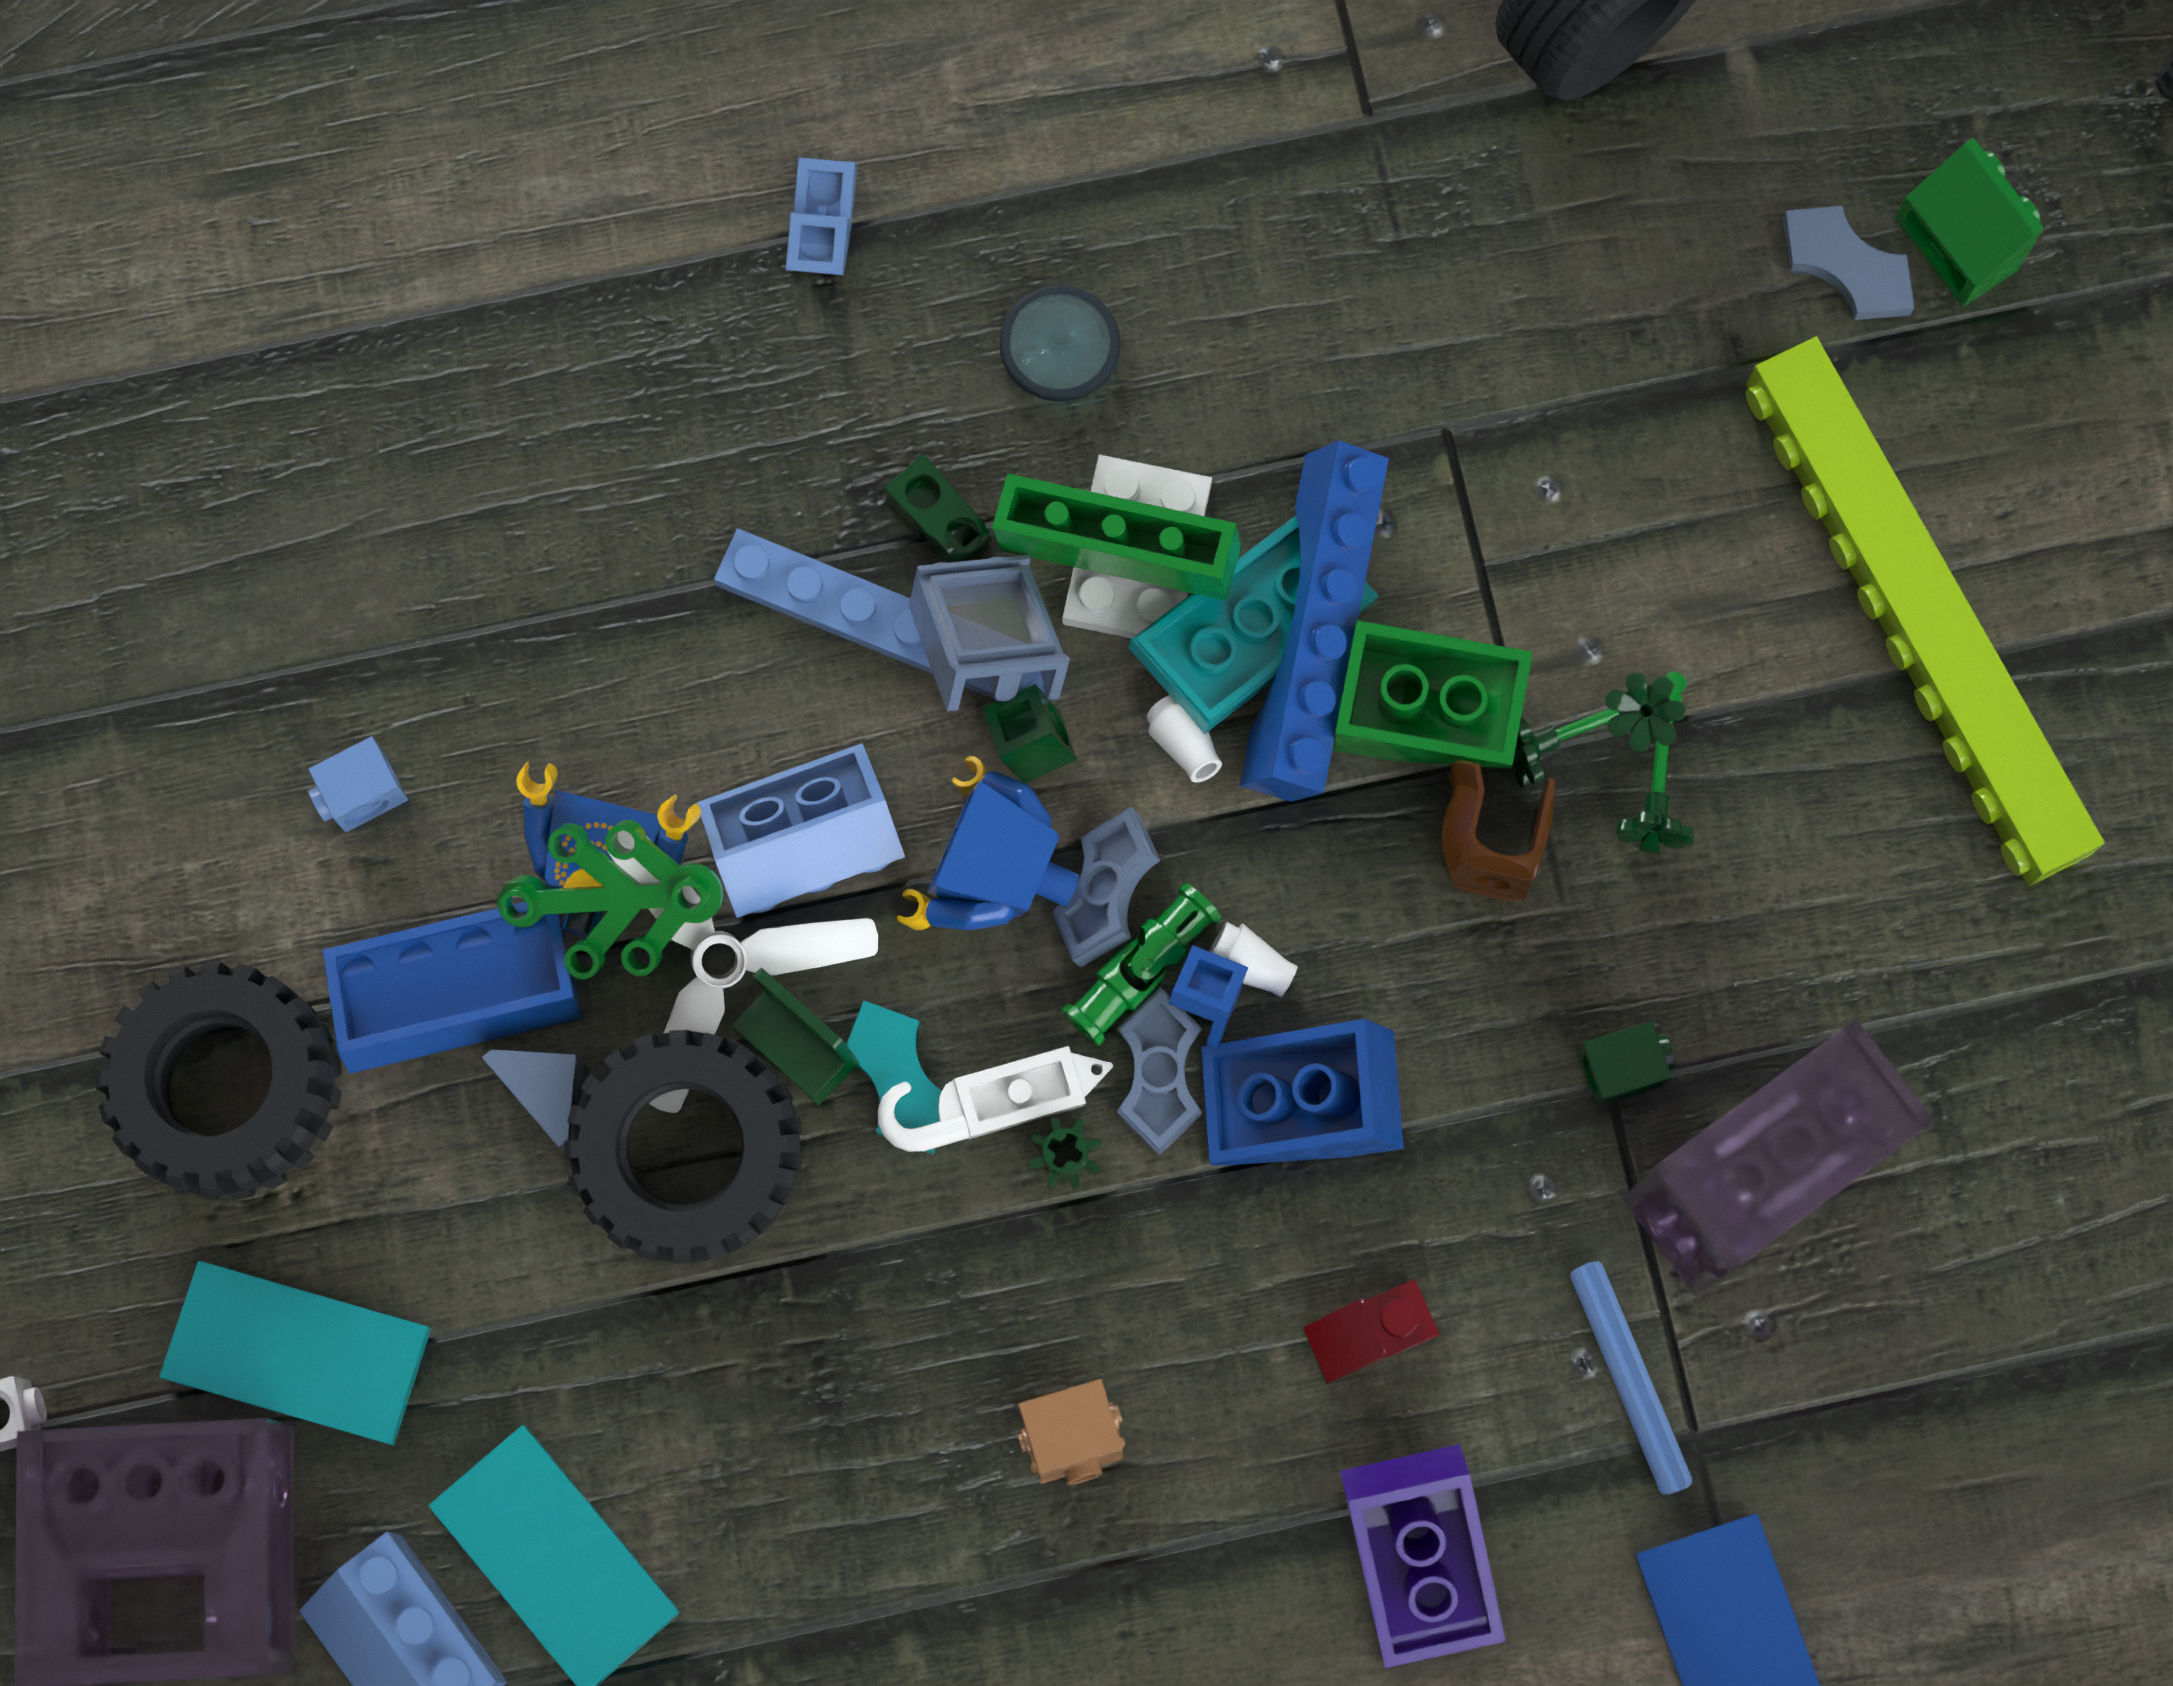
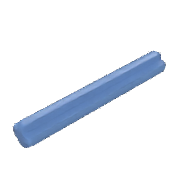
[1571,1261,1692,1495]

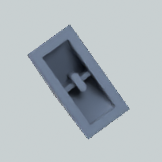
[482,1049,584,1153]

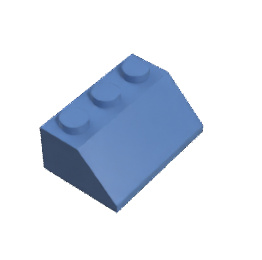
[697,743,905,918]
[299,1532,508,1686]

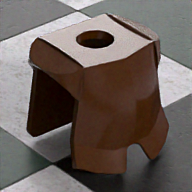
[1442,761,1555,902]

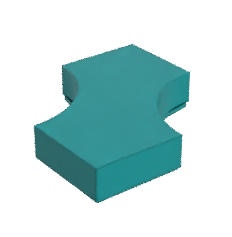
[846,1001,942,1155]

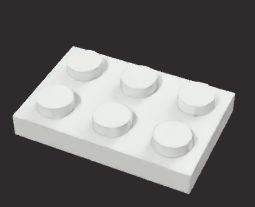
[1062,455,1212,638]

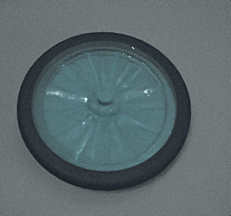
[999,286,1121,402]

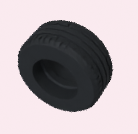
[1495,0,1696,101]

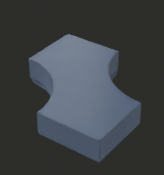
[1783,206,1914,320]
[1052,807,1160,968]
[1117,987,1202,1157]

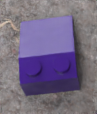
[1340,1444,1506,1668]

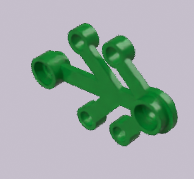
[497,820,724,979]

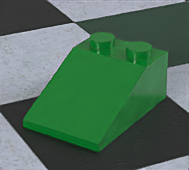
[1334,620,1533,768]

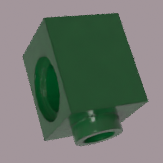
[983,684,1077,783]
[1577,1021,1676,1108]

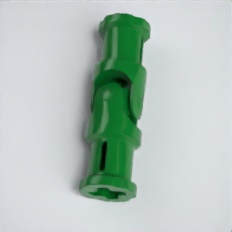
[1061,882,1222,1047]

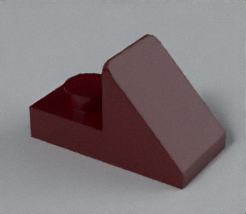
[1303,1279,1440,1384]

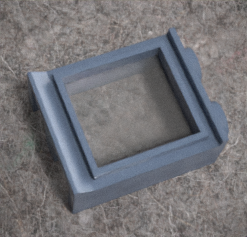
[909,555,1070,712]

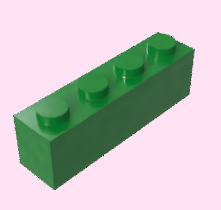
[992,473,1241,601]

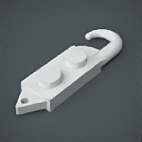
[878,1046,1113,1152]

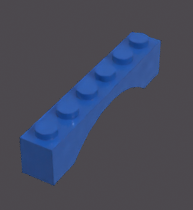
[1239,440,1389,802]

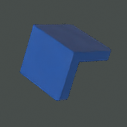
[1169,945,1248,1049]

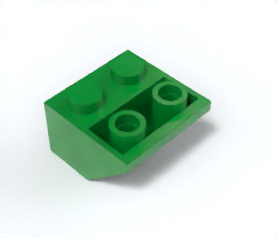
[1894,138,2044,307]

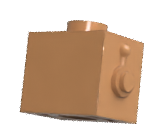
[1018,1379,1125,1485]

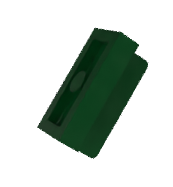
[731,968,860,1106]

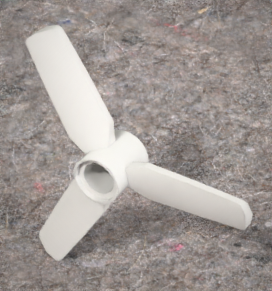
[607,831,878,1113]

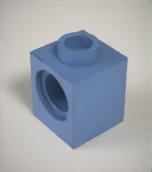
[308,736,409,832]

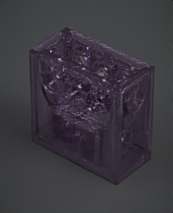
[1622,1019,1935,1296]
[14,1418,295,1686]

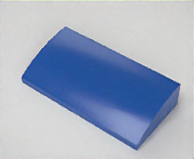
[323,901,583,1074]
[1634,1513,1820,1686]

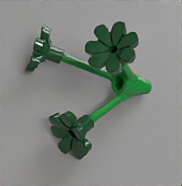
[1511,671,1694,853]

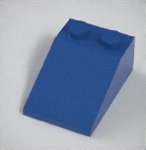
[1201,1019,1404,1166]

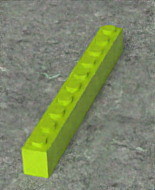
[1746,336,2105,887]

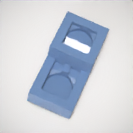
[786,157,857,276]

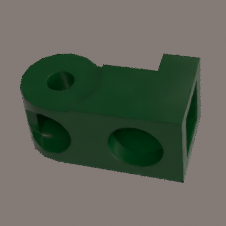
[883,453,992,563]

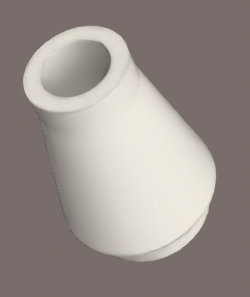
[1147,695,1222,782]
[1209,922,1298,997]

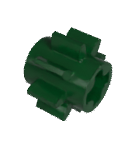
[1029,1117,1102,1192]

